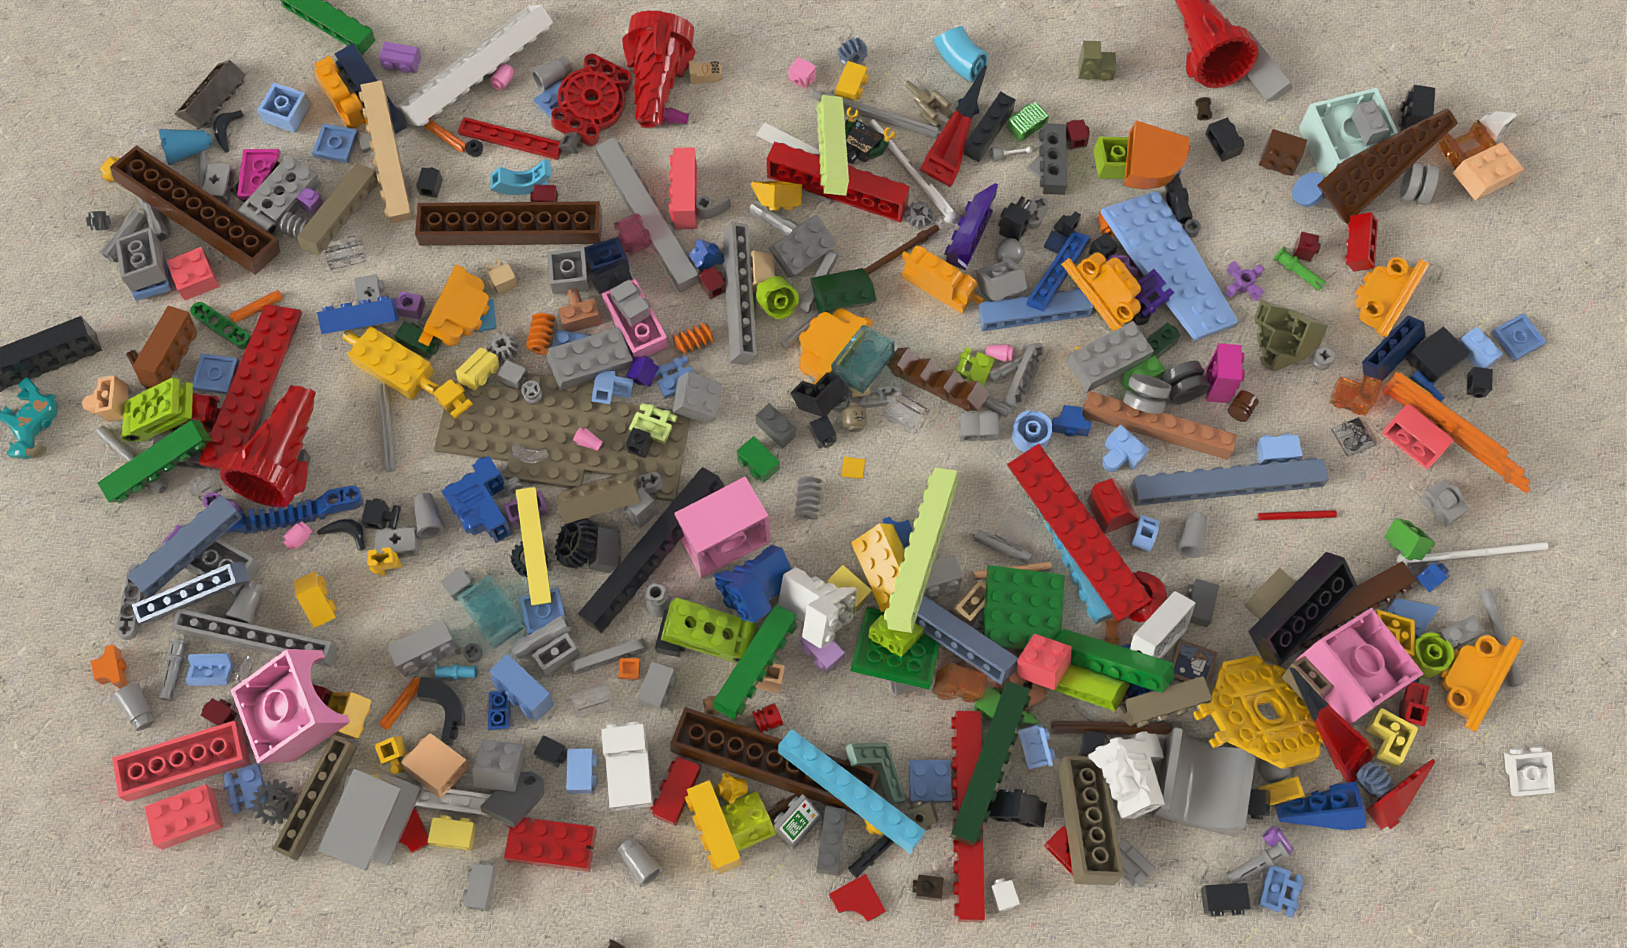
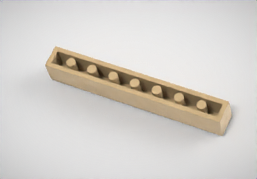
[359,80,414,223]

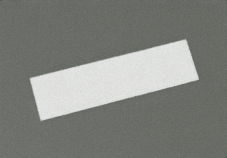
[756,123,819,154]

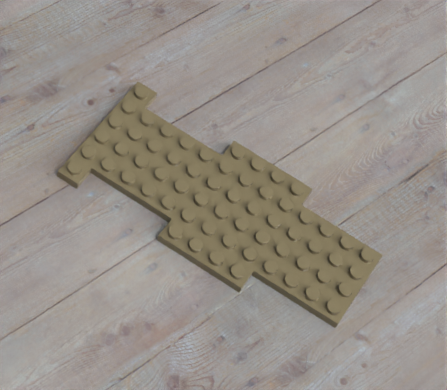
[434,373,691,502]

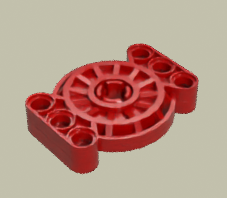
[551,53,631,146]

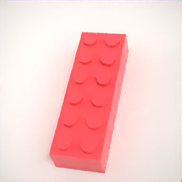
[112,720,250,802]

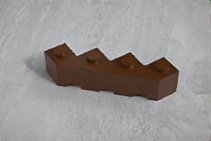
[886,347,990,412]

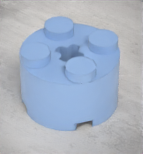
[1011,410,1052,453]

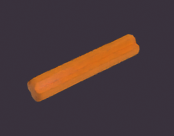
[424,118,466,153]
[230,290,283,323]
[379,676,420,730]

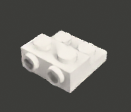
[1504,746,1555,796]

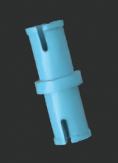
[435,664,478,680]

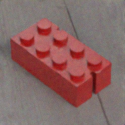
[504,817,597,872]

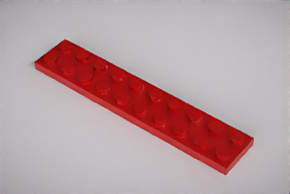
[199,304,302,469]
[1007,444,1152,623]

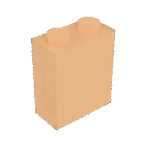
[401,733,469,799]

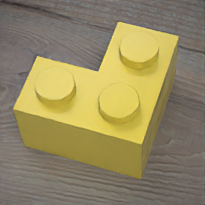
[1366,708,1419,768]

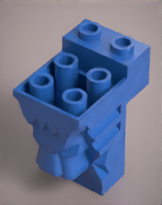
[441,456,513,543]
[713,545,792,623]

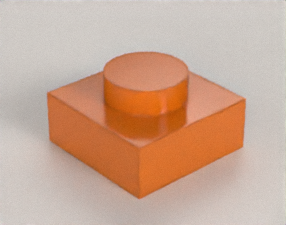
[618,658,640,680]

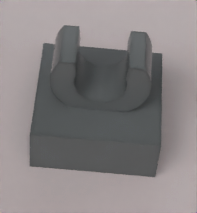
[558,132,582,154]

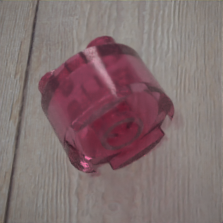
[613,213,651,256]

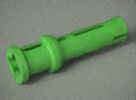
[1273,247,1326,291]

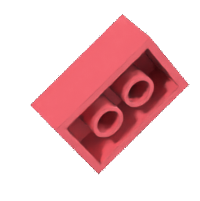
[1382,403,1454,470]
[144,784,223,850]

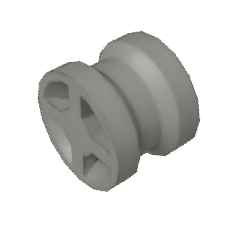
[1312,347,1335,370]
[521,381,542,404]

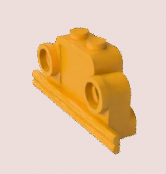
[314,55,369,129]
[901,246,984,314]
[1061,253,1141,331]
[1355,257,1430,337]
[418,264,490,346]
[799,309,874,384]
[1440,635,1524,733]

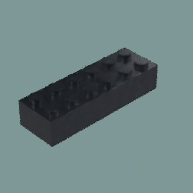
[0,316,102,392]
[1248,552,1357,666]

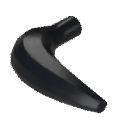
[213,110,244,153]
[317,519,366,551]

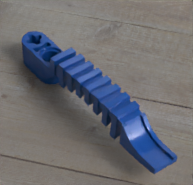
[224,486,363,534]

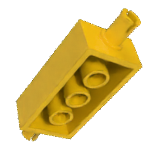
[342,326,439,401]

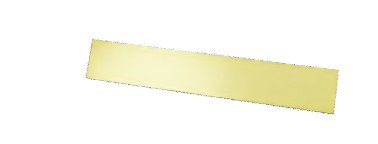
[516,487,552,606]

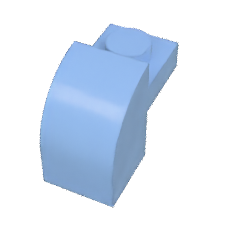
[591,371,633,404]
[1131,515,1160,552]

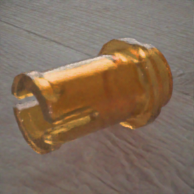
[1104,620,1120,645]

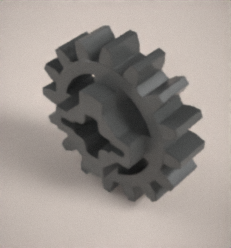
[250,779,297,826]

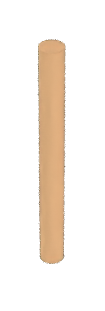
[973,562,1052,579]

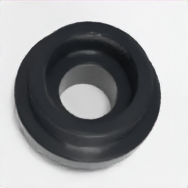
[465,140,483,157]

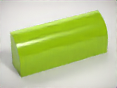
[1045,664,1130,712]

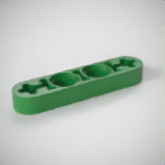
[190,302,251,349]

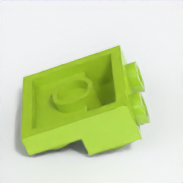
[868,615,925,657]

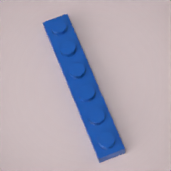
[1027,231,1090,312]

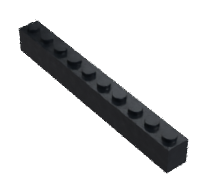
[578,467,725,634]

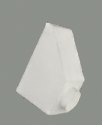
[1477,111,1517,144]

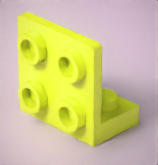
[721,791,776,851]

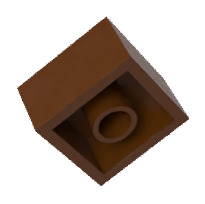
[1258,129,1307,176]

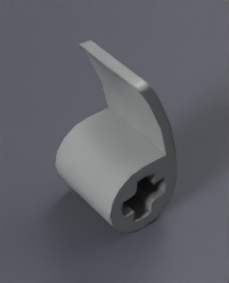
[696,196,731,219]

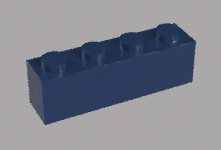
[1362,315,1425,384]

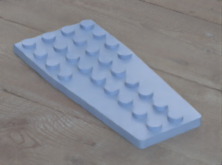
[1100,191,1238,340]

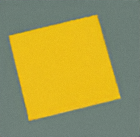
[841,456,865,479]

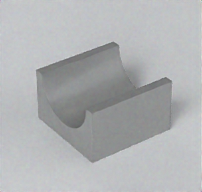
[1152,727,1256,837]
[318,768,423,871]

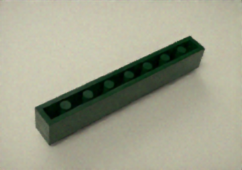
[950,681,1031,846]

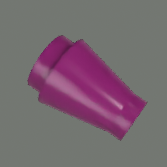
[663,107,689,124]

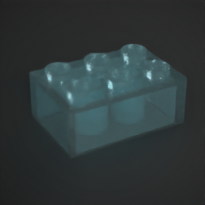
[831,325,895,394]
[457,575,526,649]

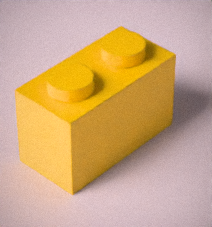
[835,61,869,101]

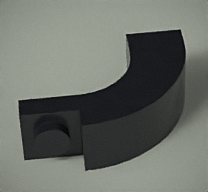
[417,677,465,745]

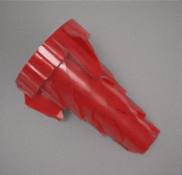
[1175,0,1259,88]
[622,10,696,129]
[220,385,316,508]

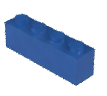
[317,296,399,334]

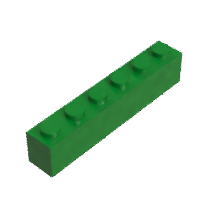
[280,0,375,55]
[97,420,212,504]
[713,604,798,720]
[1055,629,1174,693]

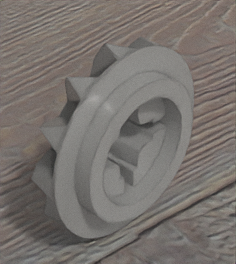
[904,201,933,228]

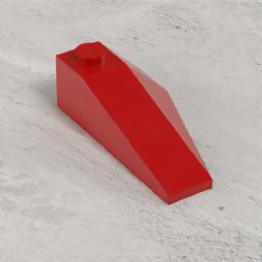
[1365,759,1435,830]

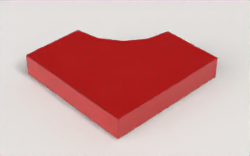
[399,806,430,853]
[829,874,886,922]

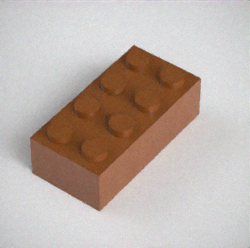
[133,306,197,388]

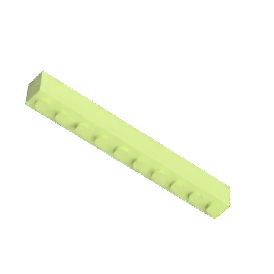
[884,467,958,633]

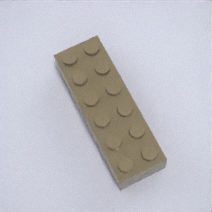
[1057,755,1124,885]

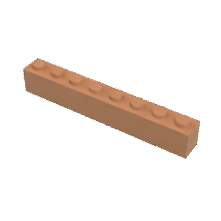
[1082,391,1237,460]

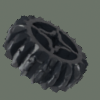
[554,518,598,569]

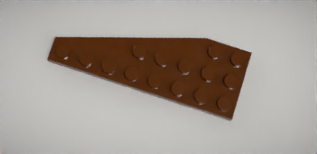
[1317,109,1458,224]

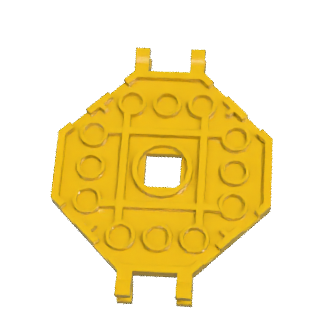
[1193,655,1323,769]

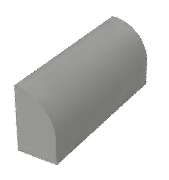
[1247,31,1293,102]

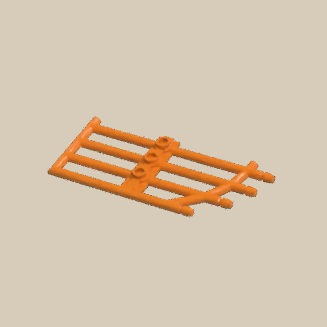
[1382,372,1530,493]

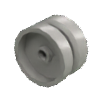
[1400,162,1439,205]
[1123,374,1172,414]

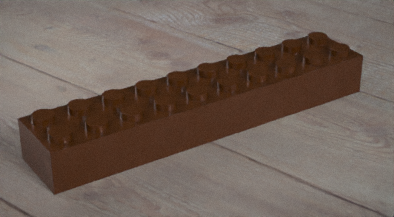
[110,145,280,275]
[415,201,602,246]
[670,707,879,816]

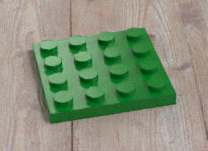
[982,565,1065,650]
[850,607,940,690]

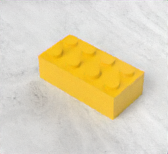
[851,523,905,612]
[685,780,742,874]

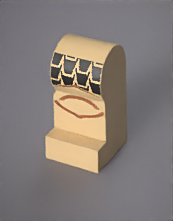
[689,60,722,84]

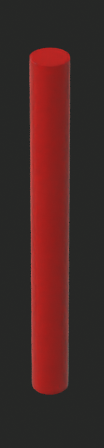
[1258,510,1337,521]

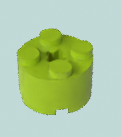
[756,276,799,319]
[1412,632,1454,678]

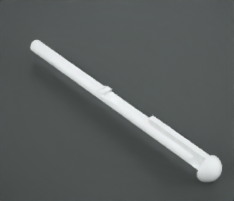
[869,119,957,223]
[1397,542,1548,566]

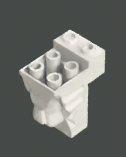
[778,567,857,649]
[601,722,653,811]
[1088,731,1165,819]

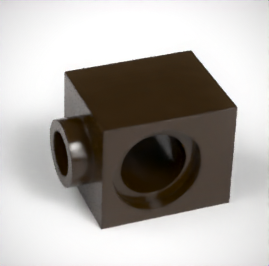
[912,875,944,902]

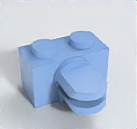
[1102,425,1149,472]

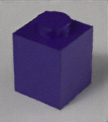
[626,356,659,387]

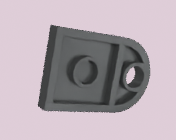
[480,772,544,828]

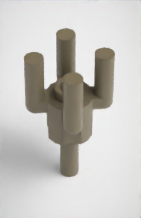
[904,81,953,128]

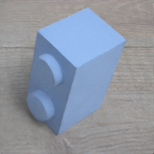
[1459,326,1503,368]
[1256,434,1302,465]
[566,748,598,794]

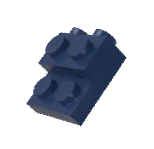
[584,237,630,271]

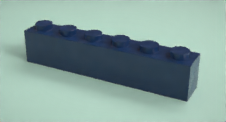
[335,43,407,134]

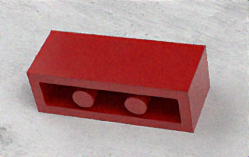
[1345,212,1378,272]
[650,756,701,826]

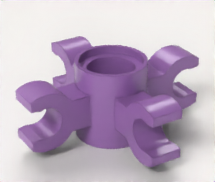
[1225,261,1265,301]

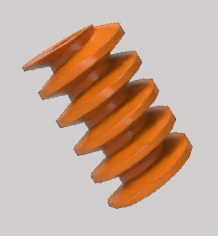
[526,313,556,355]
[672,323,714,355]

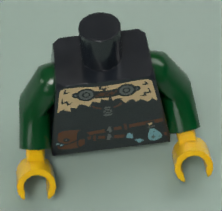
[845,107,896,164]

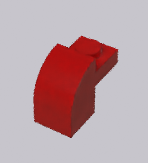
[1399,682,1430,727]

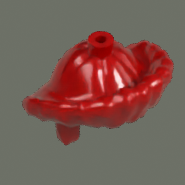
[1127,571,1167,623]

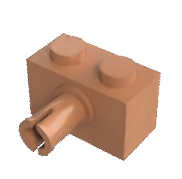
[558,289,602,332]

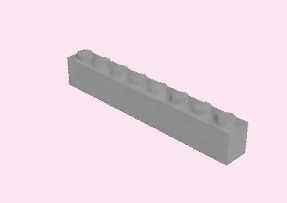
[723,221,757,365]
[172,608,337,667]

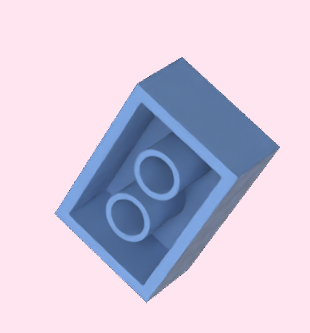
[489,654,554,722]

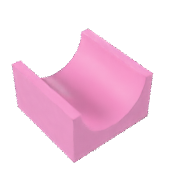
[674,477,770,578]
[1294,608,1424,724]
[231,649,350,763]

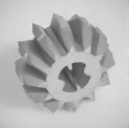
[486,331,519,363]

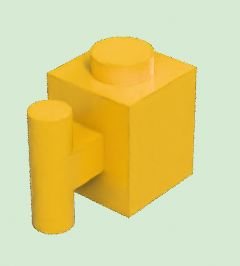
[433,379,473,419]
[374,736,408,774]

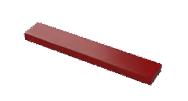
[458,117,562,160]

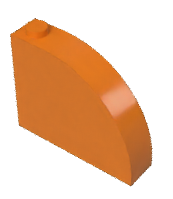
[1124,120,1191,189]

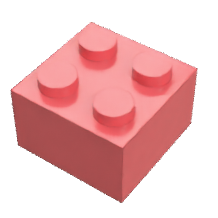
[166,247,220,300]
[1017,634,1072,690]

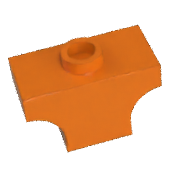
[91,644,128,689]

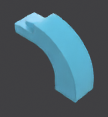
[490,159,552,195]

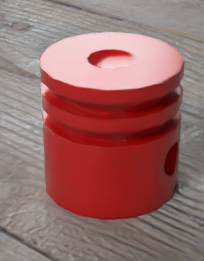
[752,703,783,733]

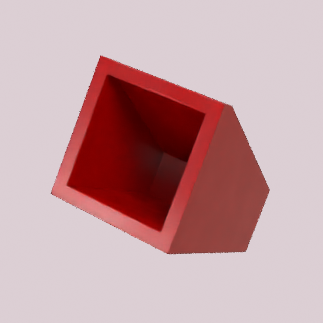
[1087,478,1139,534]

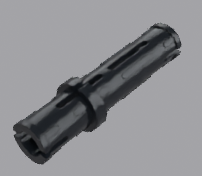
[848,834,894,878]

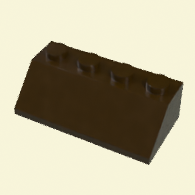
[175,60,246,127]

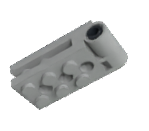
[238,154,321,236]

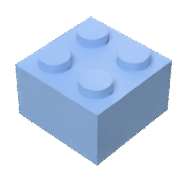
[257,82,311,133]

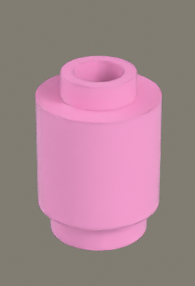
[490,63,514,90]
[283,521,313,550]

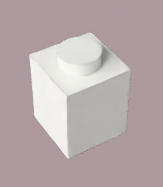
[990,878,1020,913]

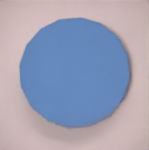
[1292,172,1325,207]

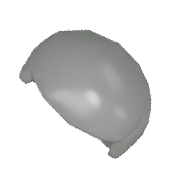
[996,238,1024,264]
[1258,759,1291,783]

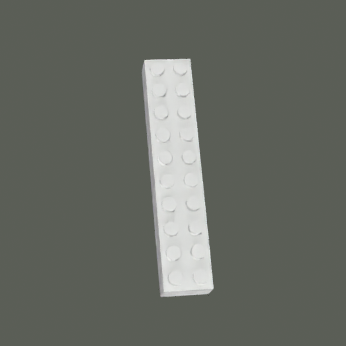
[396,5,553,126]

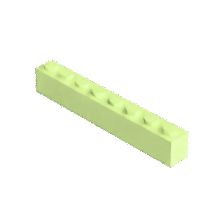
[816,95,849,196]

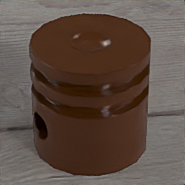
[1227,390,1259,422]

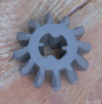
[838,37,868,65]
[1356,761,1394,798]

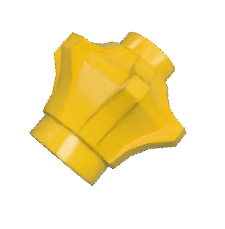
[715,772,748,805]

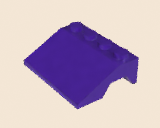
[944,183,998,270]

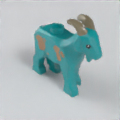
[0,377,58,459]

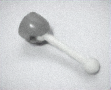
[990,146,1033,162]

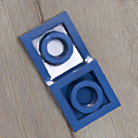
[488,691,510,731]

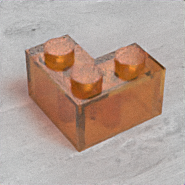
[1329,375,1383,416]
[932,663,987,703]

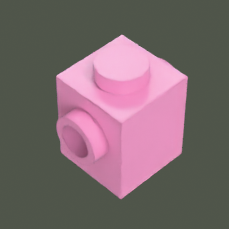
[789,57,817,89]

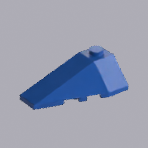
[1276,782,1366,830]

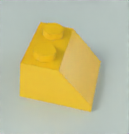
[751,181,802,210]
[327,692,372,739]

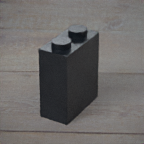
[1406,326,1470,383]

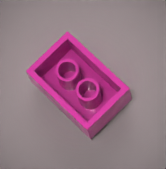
[1206,343,1245,403]

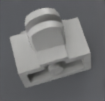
[1421,479,1470,527]

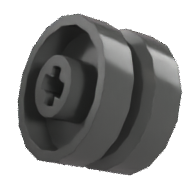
[1161,361,1211,404]

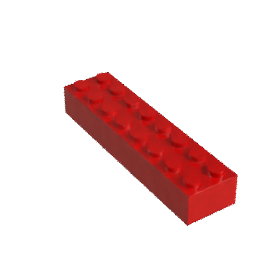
[766,141,910,223]

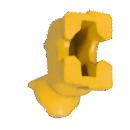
[367,547,402,576]

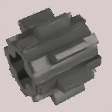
[86,211,111,231]

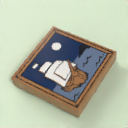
[1172,639,1218,687]

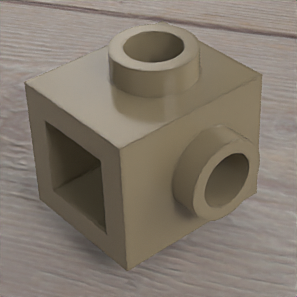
[906,800,939,831]

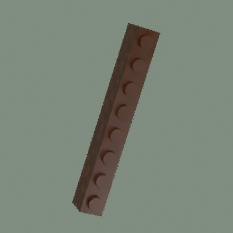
[1291,561,1416,656]

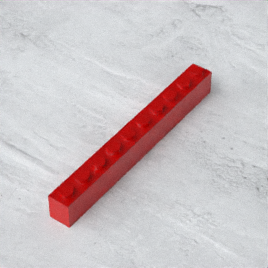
[951,711,985,922]

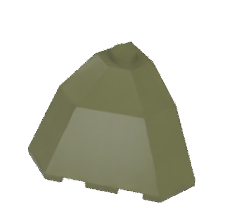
[1254,300,1328,371]

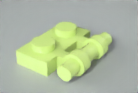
[629,403,678,444]

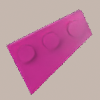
[237,149,281,200]

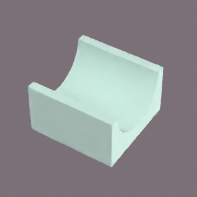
[1299,88,1398,178]

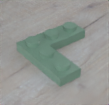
[845,743,906,804]

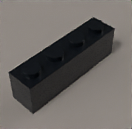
[963,91,1016,162]

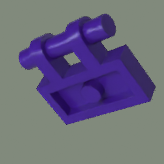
[1134,269,1174,317]

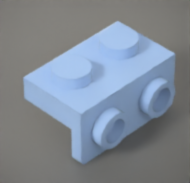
[186,653,234,686]
[1018,723,1056,769]

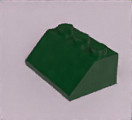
[810,268,877,314]

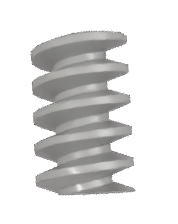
[278,211,310,240]
[795,476,822,519]

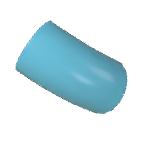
[933,26,989,83]

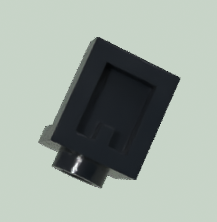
[1054,211,1081,238]

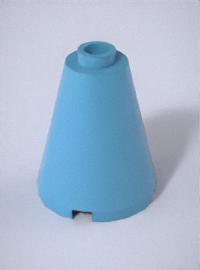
[159,129,212,165]

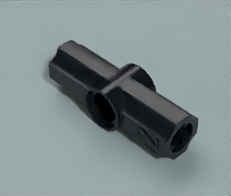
[1164,173,1193,224]

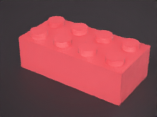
[669,147,697,229]

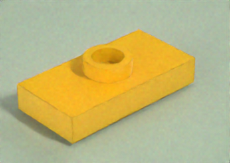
[1258,776,1305,806]

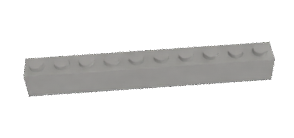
[595,137,700,293]

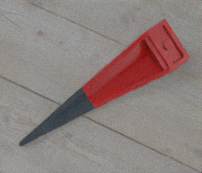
[919,65,987,187]
[1289,667,1376,783]

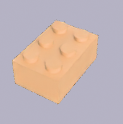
[1453,142,1524,200]

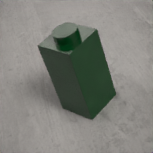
[394,321,439,359]
[1146,322,1181,359]

